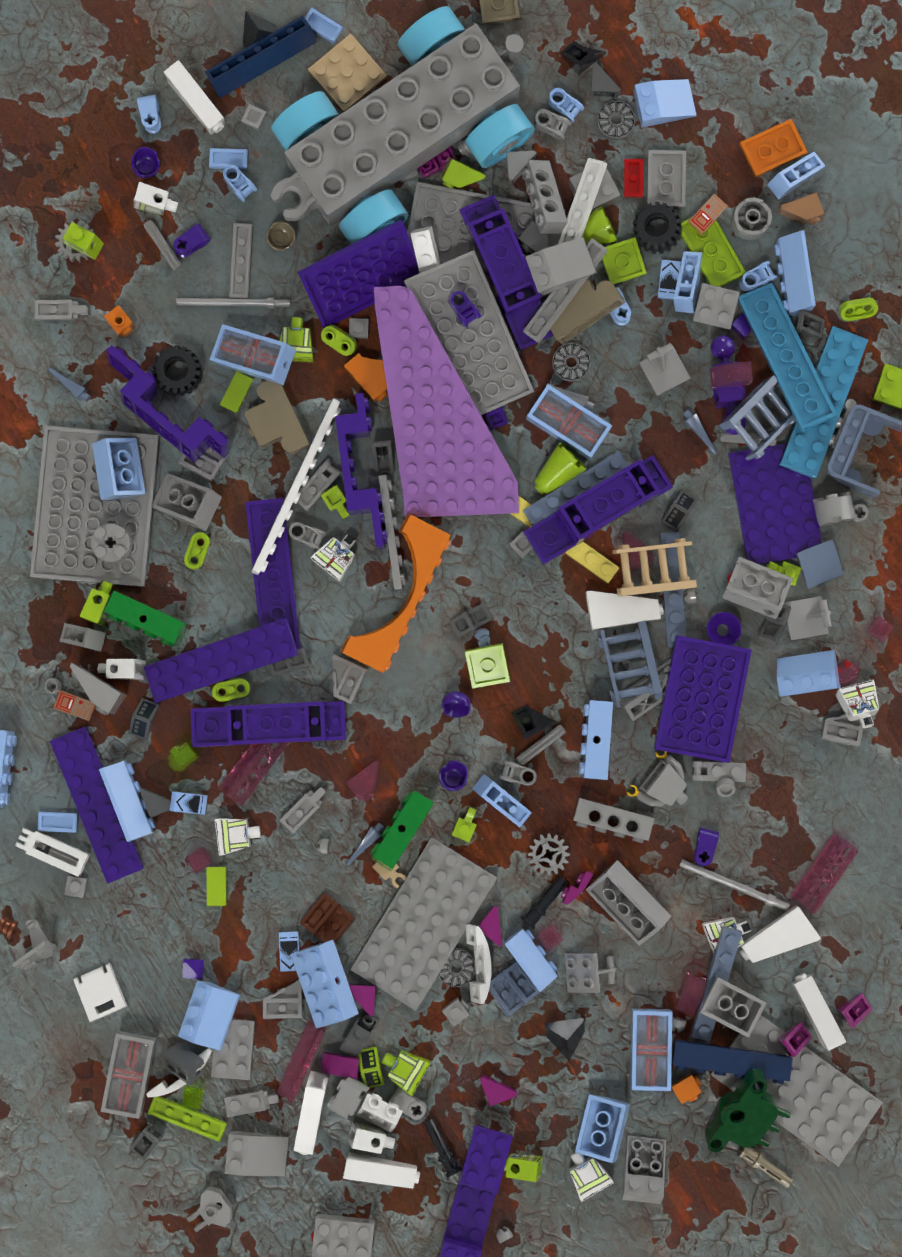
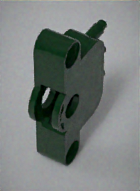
[705,1068,791,1152]

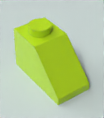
[440,157,486,189]

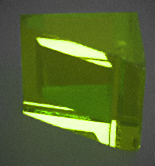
[182,1085,204,1109]

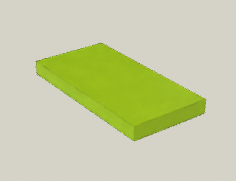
[681,217,746,287]

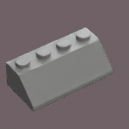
[586,860,671,946]

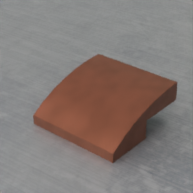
[300,893,356,944]

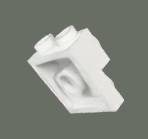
[356,1093,403,1133]

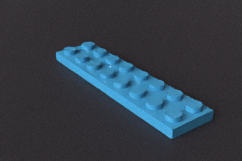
[738,283,837,432]
[780,326,868,479]

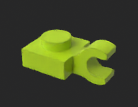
[320,485,349,519]
[766,561,801,586]
[452,807,477,842]

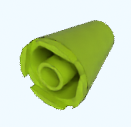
[582,206,617,245]
[534,442,587,495]

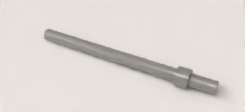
[176,297,290,309]
[679,859,790,911]

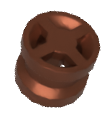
[0,916,19,939]

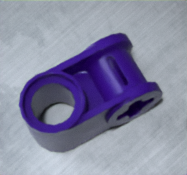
[174,224,211,258]
[448,291,481,328]
[694,828,719,866]

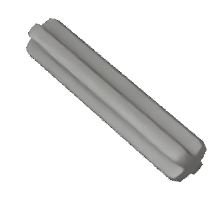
[144,220,181,270]
[720,431,777,446]
[516,725,566,766]

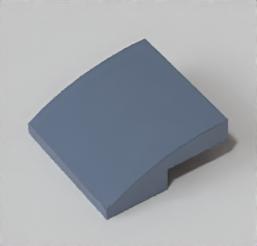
[795,539,844,589]
[489,961,540,1017]

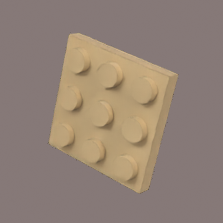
[308,34,387,112]

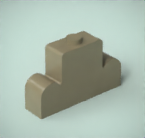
[550,278,626,345]
[245,380,310,455]

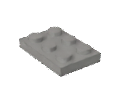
[647,150,686,209]
[211,1019,255,1080]

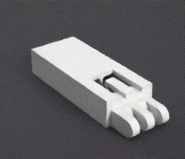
[15,828,90,877]

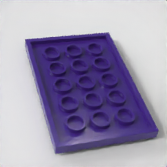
[297,220,420,328]
[728,444,822,564]
[654,635,752,763]

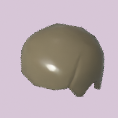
[266,221,296,251]

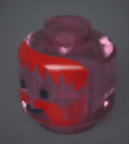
[837,660,860,687]

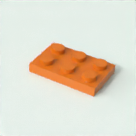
[739,119,808,178]

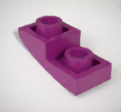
[418,146,458,179]
[561,870,593,905]
[321,1052,360,1079]

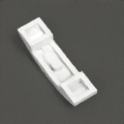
[466,924,492,1004]
[146,1048,213,1097]

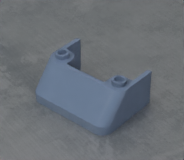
[827,405,902,498]

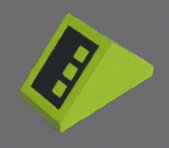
[358,1046,385,1088]

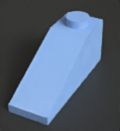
[767,152,825,200]
[674,251,703,313]
[472,774,532,827]

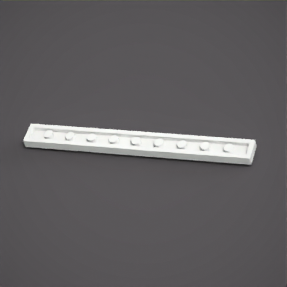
[251,399,341,575]

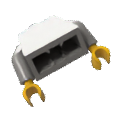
[627,751,688,807]

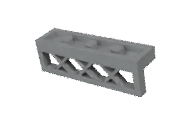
[620,659,671,721]

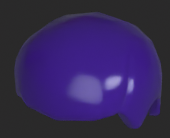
[131,147,160,179]
[442,692,471,718]
[439,760,468,791]

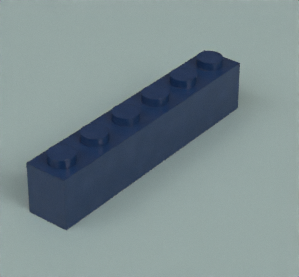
[205,15,317,98]
[672,1039,793,1084]

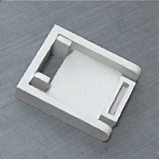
[73,963,127,1022]

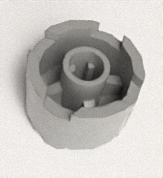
[731,197,772,241]
[813,492,856,527]
[91,523,133,564]
[327,1077,370,1122]

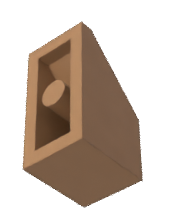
[778,193,825,225]

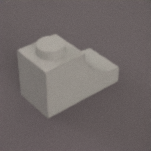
[60,623,106,652]

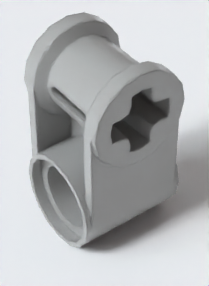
[534,109,572,141]
[289,522,327,550]
[499,760,537,786]
[388,1086,426,1120]

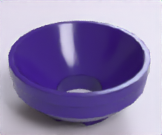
[706,612,742,645]

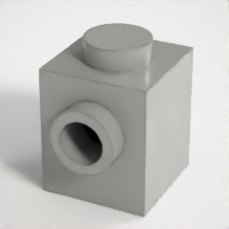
[442,997,470,1027]

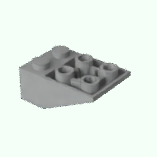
[622,1136,666,1204]

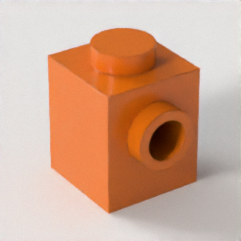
[104,305,135,338]
[671,1073,702,1104]

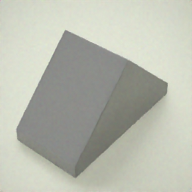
[506,150,536,186]

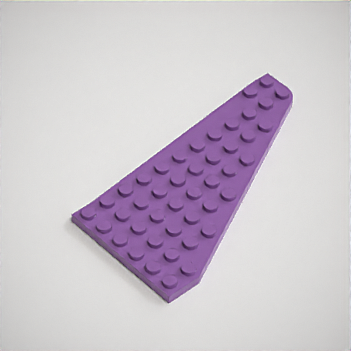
[374,286,519,517]

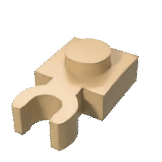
[372,863,406,888]

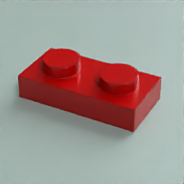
[624,159,643,198]

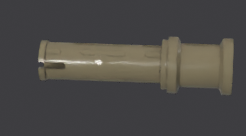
[737,1146,793,1189]

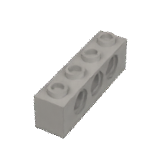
[522,160,567,234]
[573,798,654,843]

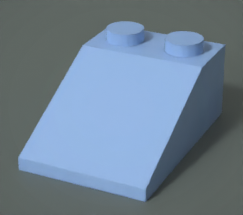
[633,79,696,128]

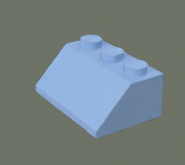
[92,438,145,500]
[777,650,841,697]
[504,928,558,992]
[178,981,240,1051]
[575,1094,630,1163]

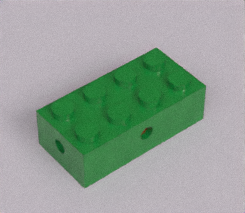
[104,591,189,647]
[370,790,434,872]

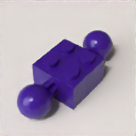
[710,335,746,435]

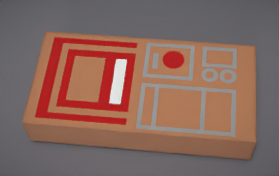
[688,194,728,235]
[53,690,96,721]

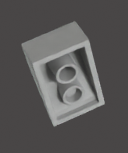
[526,237,596,295]
[152,473,222,531]
[70,663,127,715]
[699,977,766,1038]
[224,1130,289,1176]

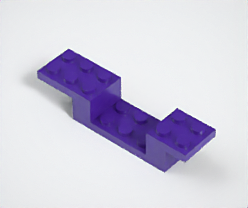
[459,195,554,350]
[106,345,229,463]
[335,393,388,550]
[523,455,673,565]
[190,701,346,747]
[439,1125,513,1257]

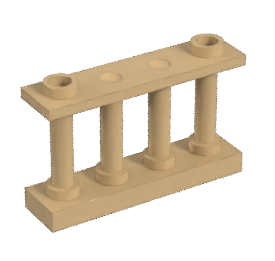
[612,538,697,596]

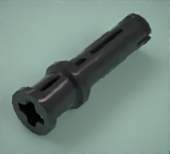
[521,875,568,929]
[423,1117,462,1178]

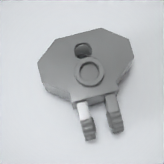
[186,1186,233,1232]

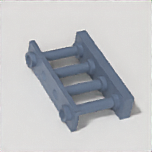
[719,375,796,461]
[597,621,662,708]

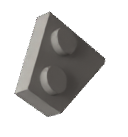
[179,447,230,482]
[332,654,367,704]
[821,714,863,747]
[263,980,303,1019]

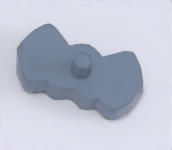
[474,629,491,648]

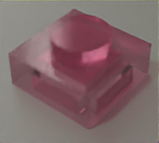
[866,616,894,643]
[186,847,213,874]
[537,924,564,951]

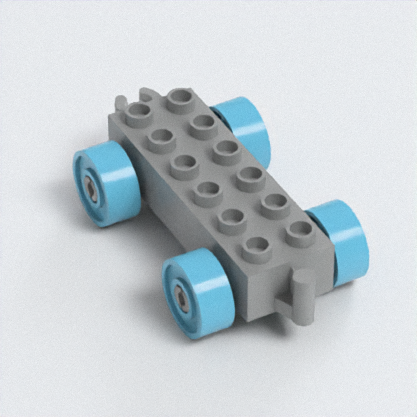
[271,6,535,245]

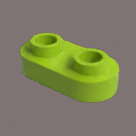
[839,297,878,321]
[321,325,357,356]
[184,532,210,570]
[212,679,251,702]

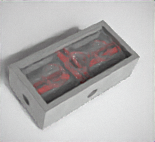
[101,1031,157,1119]

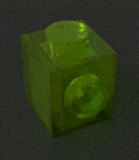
[167,742,200,772]

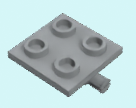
[639,343,691,396]
[784,596,832,641]
[12,919,58,970]
[565,953,617,993]

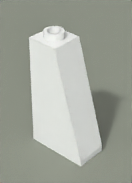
[164,60,226,135]
[585,591,663,631]
[739,905,821,963]
[791,973,846,1051]
[294,1071,329,1155]
[343,1152,420,1189]

